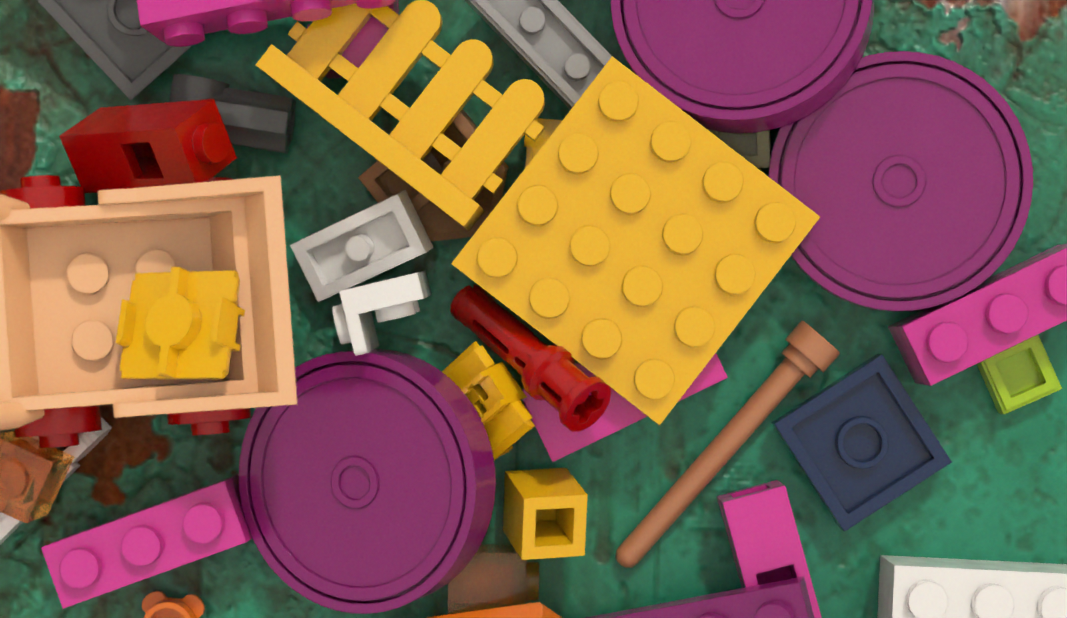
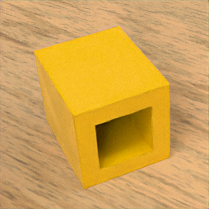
[503,468,588,560]

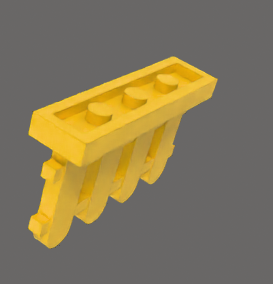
[256,0,545,231]

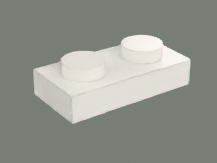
[290,190,434,302]

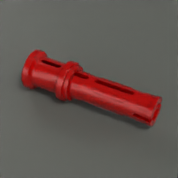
[450,284,611,432]

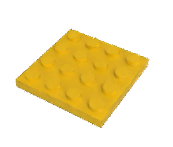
[451,56,820,425]

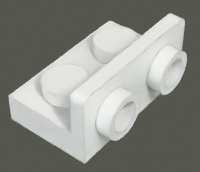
[332,271,431,356]

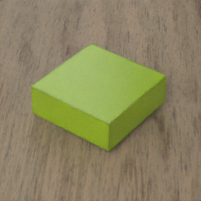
[977,335,1062,415]

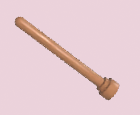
[615,320,840,568]

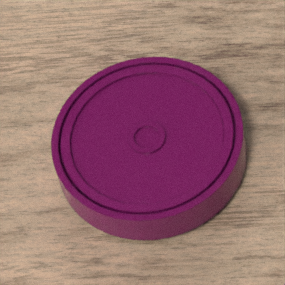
[611,0,874,134]
[768,51,1033,312]
[238,349,496,614]

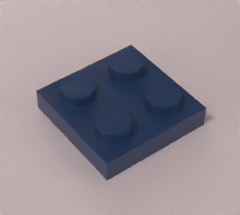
[771,354,952,532]

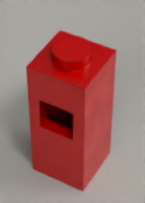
[59,99,237,193]

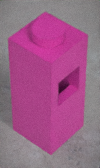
[717,480,822,618]

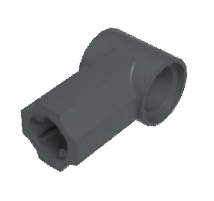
[169,74,296,154]

